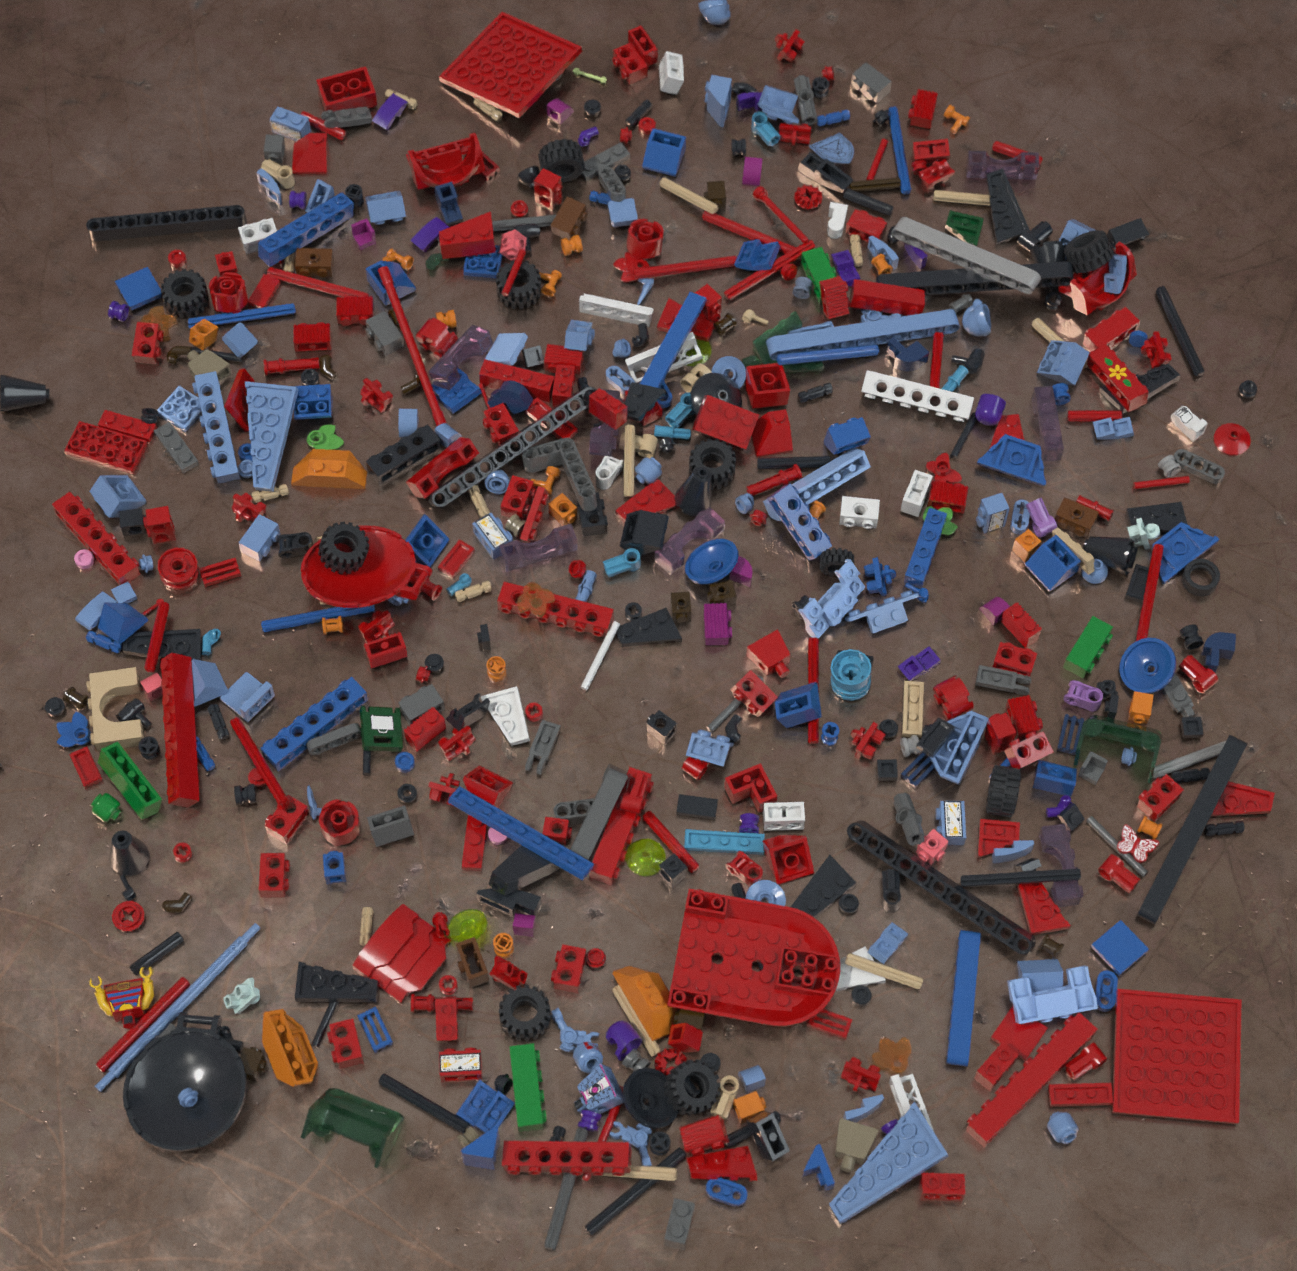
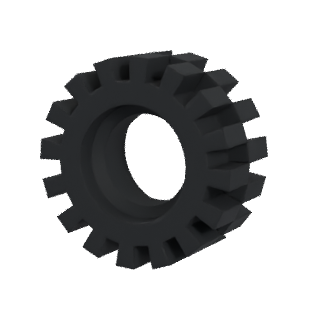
[820,548,854,577]

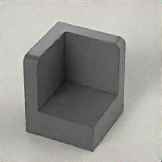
[1078,751,1108,785]

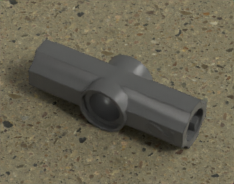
[794,75,817,126]
[894,792,924,846]

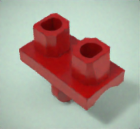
[775,29,805,62]
[779,122,811,146]
[919,159,955,189]
[1140,331,1172,369]
[360,378,393,413]
[232,493,266,522]
[358,610,395,643]
[850,721,886,760]
[438,725,476,762]
[428,773,460,807]
[489,956,528,990]
[840,1057,881,1093]

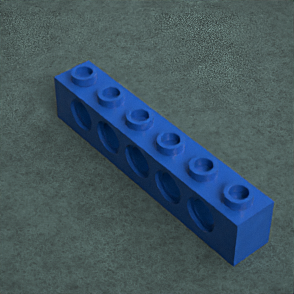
[258,192,353,267]
[261,677,368,772]

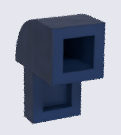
[435,181,463,226]
[887,337,929,372]
[487,381,533,414]
[1201,632,1236,673]

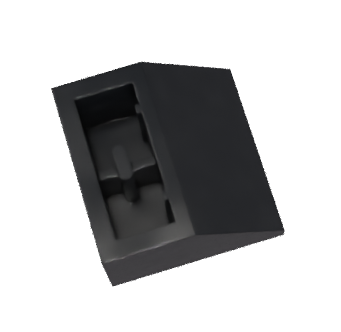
[620,510,669,555]

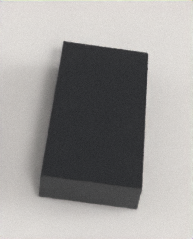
[1125,564,1149,604]
[916,717,955,758]
[676,794,718,820]

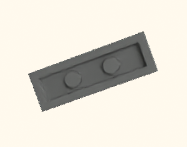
[581,142,630,182]
[154,422,199,473]

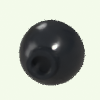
[517,165,540,189]

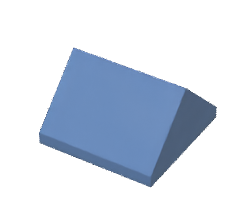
[192,659,229,707]
[1017,959,1063,992]

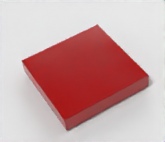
[990,1006,1048,1062]

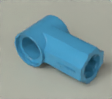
[751,112,781,147]
[665,392,695,428]
[603,548,641,578]

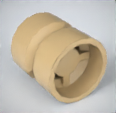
[680,363,712,393]

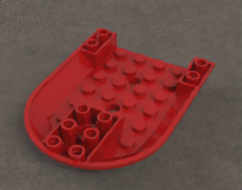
[667,889,840,1026]

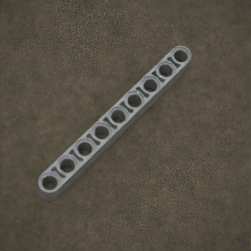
[892,217,1041,294]

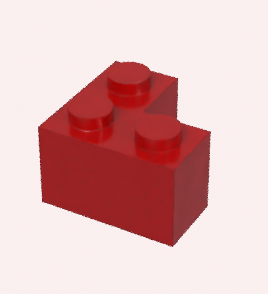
[724,763,778,813]

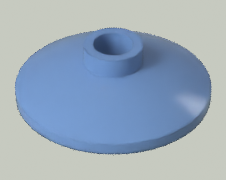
[711,356,746,389]
[746,880,786,906]

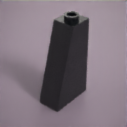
[488,845,561,896]

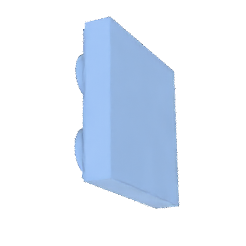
[483,333,528,365]
[157,386,202,432]

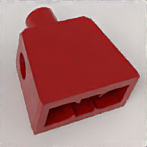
[746,629,790,678]

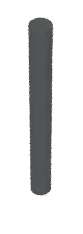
[707,675,764,732]
[1086,816,1148,877]

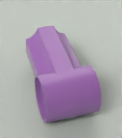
[1026,498,1057,538]

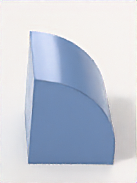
[398,409,419,437]
[435,423,462,448]
[738,1065,766,1093]

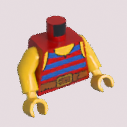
[89,967,154,1029]

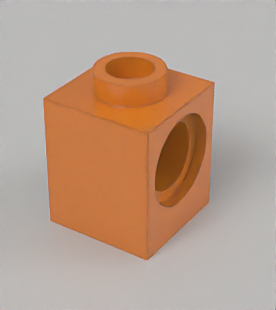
[189,318,218,350]
[548,493,578,527]
[1012,529,1042,563]
[1128,691,1154,724]
[733,1091,766,1125]

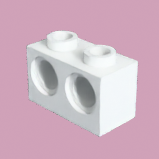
[659,51,684,94]
[238,218,277,254]
[901,470,932,517]
[763,802,805,831]

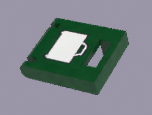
[360,706,403,752]

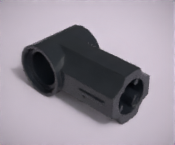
[1017,221,1053,254]
[882,869,901,913]

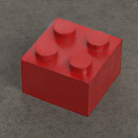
[745,363,790,408]

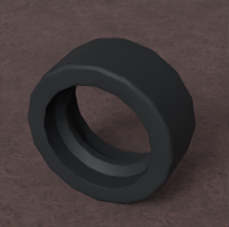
[1182,558,1220,597]

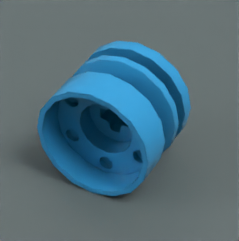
[830,649,871,701]

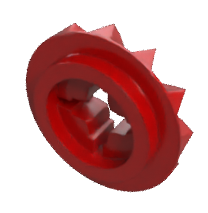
[794,184,822,209]
[112,901,145,932]
[654,1047,687,1076]

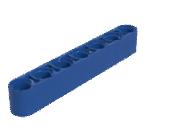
[947,930,981,1067]

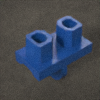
[864,557,896,596]

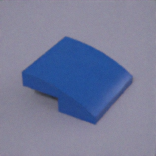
[734,239,780,270]
[432,367,481,413]
[455,1080,515,1134]

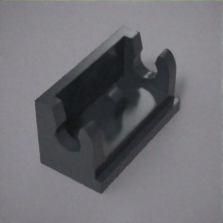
[1107,218,1149,250]
[446,693,491,731]

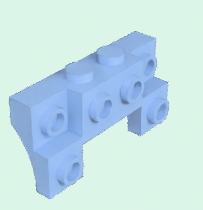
[798,559,865,638]
[1007,965,1098,1024]

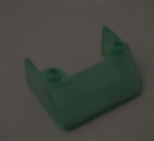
[1074,715,1163,784]
[300,1088,404,1168]

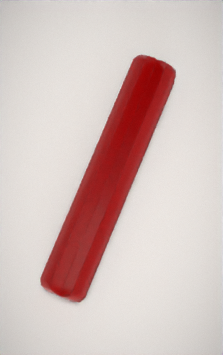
[300,111,346,140]
[992,141,1043,166]
[1067,410,1122,421]

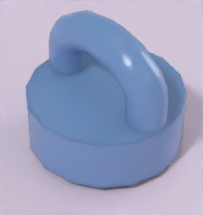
[612,339,631,358]
[735,493,754,514]

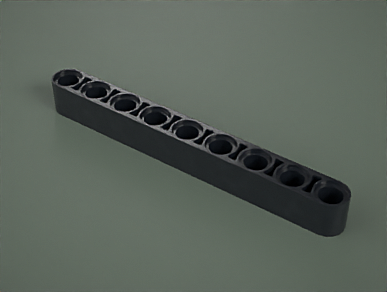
[86,205,247,241]

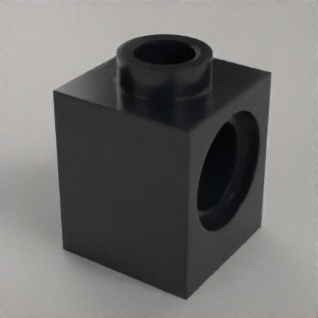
[119,508,146,536]
[646,710,677,745]
[659,853,687,888]

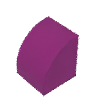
[547,99,574,125]
[742,157,763,186]
[730,556,753,587]
[979,597,1010,625]
[513,913,536,937]

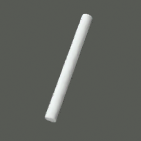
[581,621,620,691]

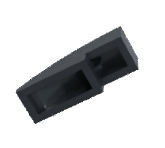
[797,151,854,192]
[476,888,542,916]

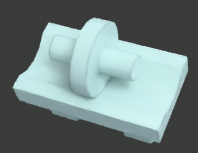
[1127,518,1160,550]
[223,978,260,1014]

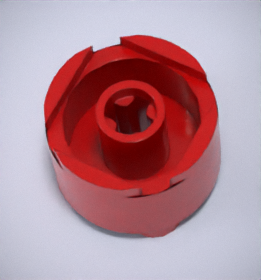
[627,219,664,260]
[209,272,248,314]
[415,318,458,360]
[933,675,974,721]
[319,799,361,846]

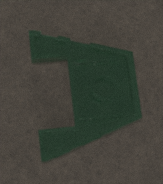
[752,311,824,373]

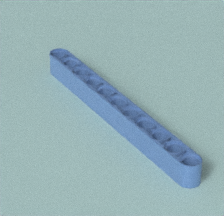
[766,309,960,360]

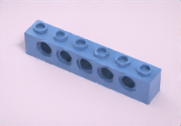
[192,371,240,483]

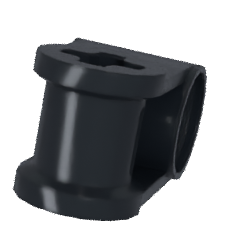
[277,532,314,559]

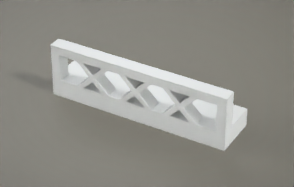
[579,294,654,327]
[625,332,703,384]
[889,1074,935,1133]

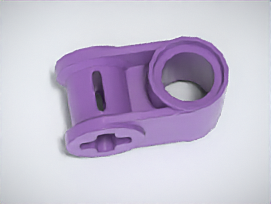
[1063,680,1103,712]

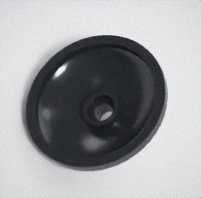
[690,373,742,415]
[623,1068,679,1129]

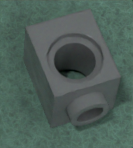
[263,134,285,163]

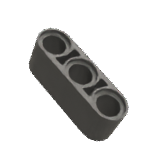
[553,798,611,826]

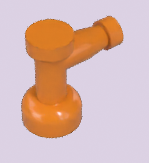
[943,104,970,134]
[382,248,414,270]
[539,270,562,297]
[531,466,561,495]

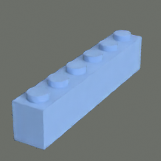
[763,448,871,521]

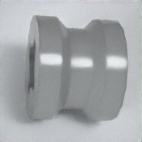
[1158,455,1182,478]
[900,735,921,757]

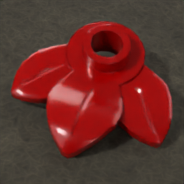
[613,252,649,282]

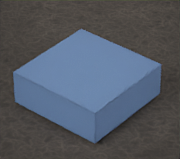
[111,582,137,604]

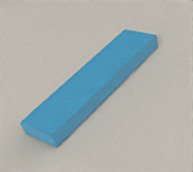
[684,829,765,855]

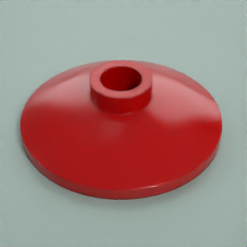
[1214,423,1251,456]

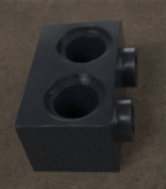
[577,492,608,537]

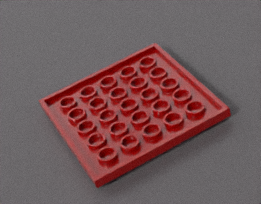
[439,12,583,118]
[1112,989,1242,1124]

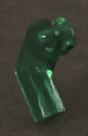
[425,253,449,270]
[741,355,760,368]

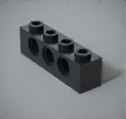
[366,424,441,486]

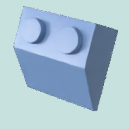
[705,75,732,127]
[365,190,406,225]
[89,475,147,518]

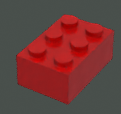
[316,66,378,112]
[692,395,759,450]

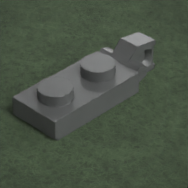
[1161,673,1195,717]

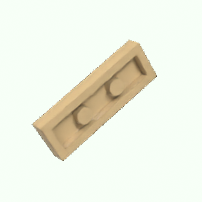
[1052,528,1095,575]
[902,681,924,738]

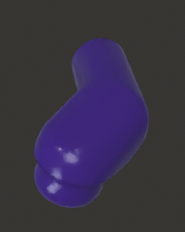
[578,126,599,147]
[1046,795,1072,818]

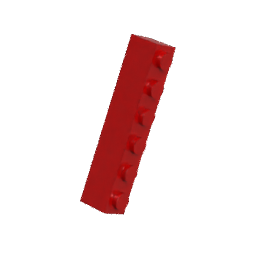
[589,767,654,886]

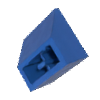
[642,128,686,177]
[365,260,416,306]
[294,384,333,420]
[823,417,871,455]
[1025,535,1081,592]
[775,682,822,728]

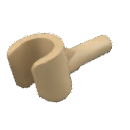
[742,309,768,325]

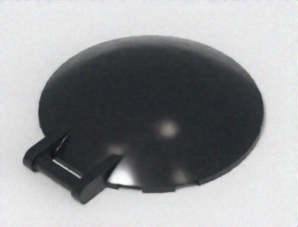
[123,1012,247,1151]

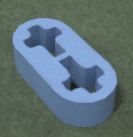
[606,366,635,395]
[1010,500,1030,535]

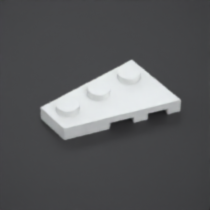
[480,686,530,746]
[836,947,886,991]

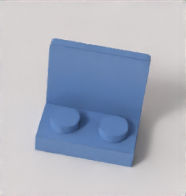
[758,85,800,124]
[220,672,275,722]
[686,729,733,767]

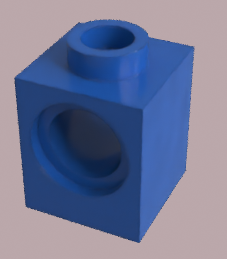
[323,851,346,884]

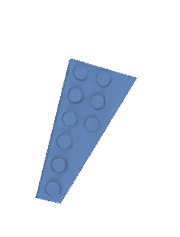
[245,381,299,492]
[829,1102,949,1224]

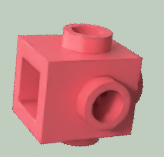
[500,230,527,261]
[916,829,949,865]

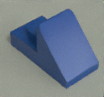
[803,1144,835,1191]

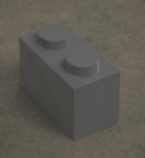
[851,62,892,104]
[365,311,404,356]
[398,684,445,726]
[367,805,415,847]
[664,1198,695,1251]

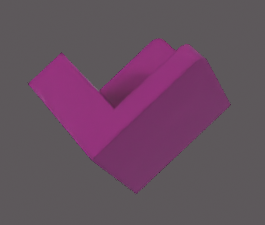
[351,218,376,250]

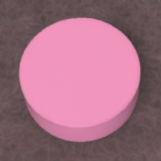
[74,549,94,569]
[488,828,508,845]

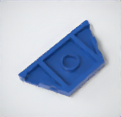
[977,434,1046,487]
[1152,522,1219,585]

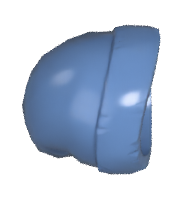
[699,0,731,25]
[962,299,991,337]

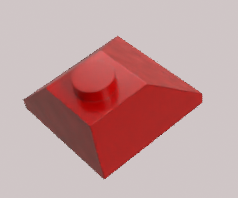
[292,133,329,174]
[752,409,793,458]
[463,765,514,808]
[762,835,815,884]

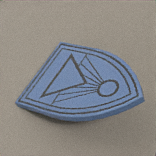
[809,133,854,164]

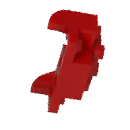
[406,133,485,190]
[1059,242,1137,316]

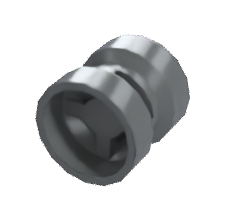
[622,1049,651,1072]

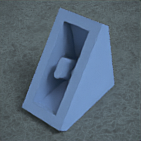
[305,179,335,212]

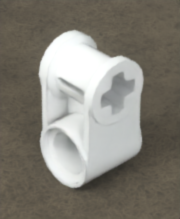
[595,453,624,490]

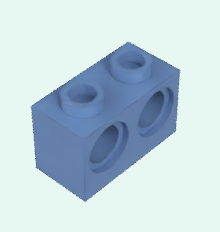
[564,320,595,351]

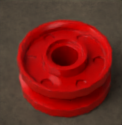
[158,548,199,590]

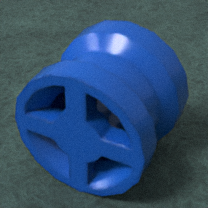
[1050,383,1071,405]

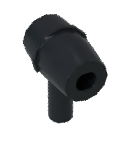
[513,223,540,253]
[951,348,985,375]
[116,698,152,729]

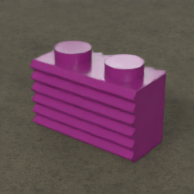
[704,603,732,645]

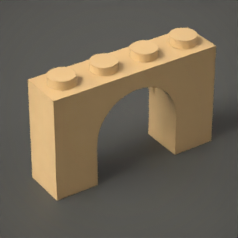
[87,667,144,752]

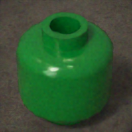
[90,793,121,822]

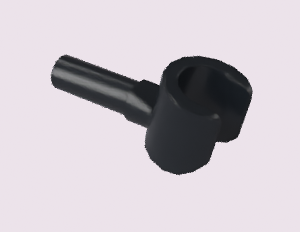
[120,875,136,901]

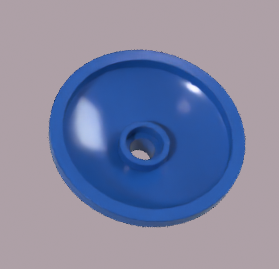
[685,539,739,584]
[1119,638,1176,694]

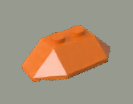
[291,449,367,489]
[612,966,678,1041]
[262,1009,318,1087]

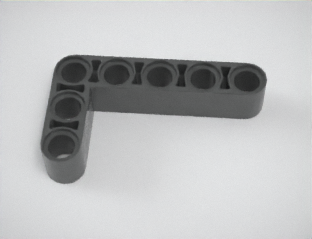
[522,438,597,511]
[570,763,628,860]

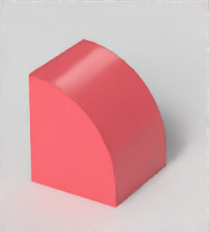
[139,673,163,702]

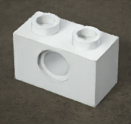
[839,496,880,529]

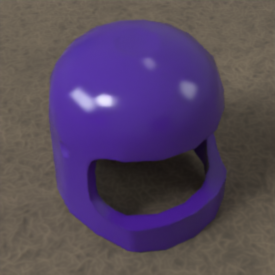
[975,394,1006,426]
[606,1020,643,1061]

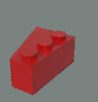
[439,211,496,259]

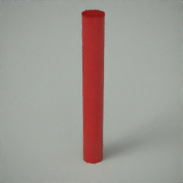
[866,139,888,180]
[501,249,526,296]
[1133,476,1190,490]

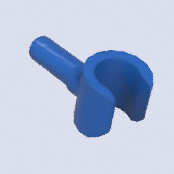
[905,583,929,603]

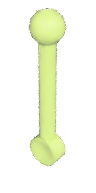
[573,68,607,84]

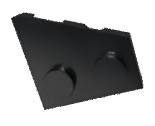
[624,382,666,421]

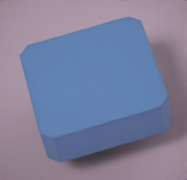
[608,198,638,227]
[222,323,258,358]

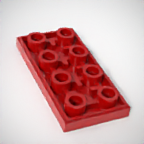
[64,421,148,474]

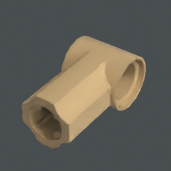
[261,159,295,189]
[619,433,658,458]
[710,1075,739,1120]

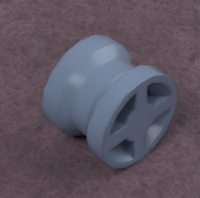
[793,277,813,299]

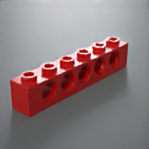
[52,492,140,585]
[497,582,614,637]
[502,1141,632,1176]

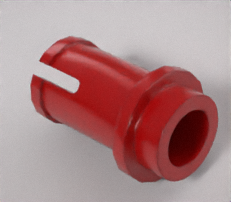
[432,912,450,938]

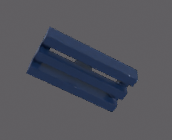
[1057,714,1084,755]
[901,752,935,788]

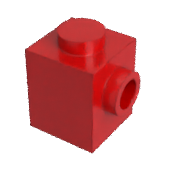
[668,1023,703,1053]

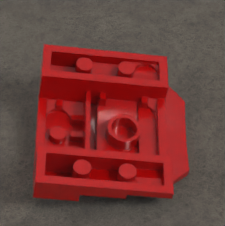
[352,904,452,1004]

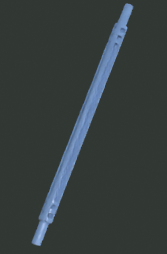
[95,923,261,1092]

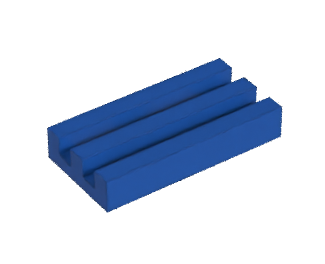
[357,1007,393,1053]

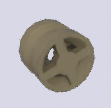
[505,514,526,538]
[457,1126,480,1148]

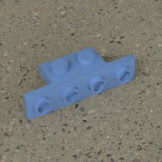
[844,590,919,633]

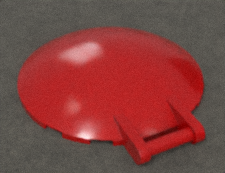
[301,525,433,608]

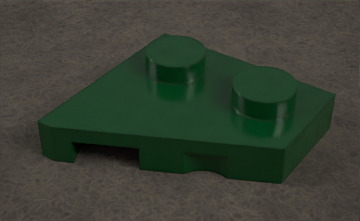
[945,210,984,247]

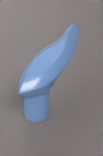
[637,278,654,305]
[307,785,322,819]

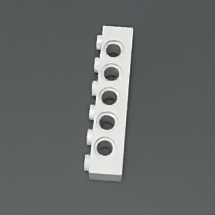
[861,370,974,422]

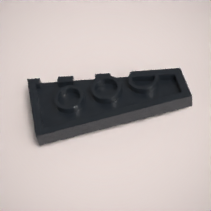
[986,168,1030,245]
[1099,364,1180,414]
[123,629,201,660]
[791,854,856,918]
[294,961,379,1002]

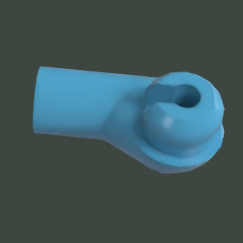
[446,573,472,597]
[202,628,221,656]

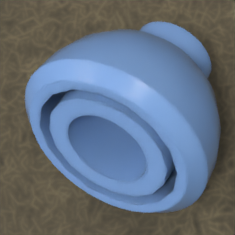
[484,470,510,495]
[1081,558,1108,584]

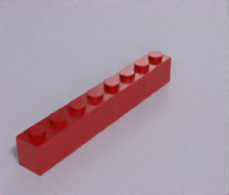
[160,653,200,808]
[966,1012,1098,1148]

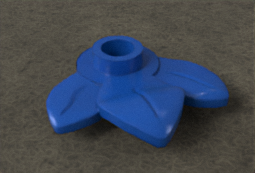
[56,712,91,747]

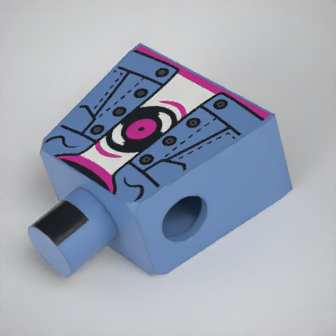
[574,1064,624,1114]

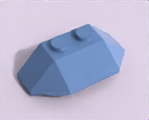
[929,711,989,784]

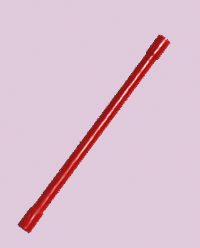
[378,266,447,427]

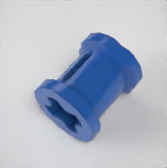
[821,722,840,746]

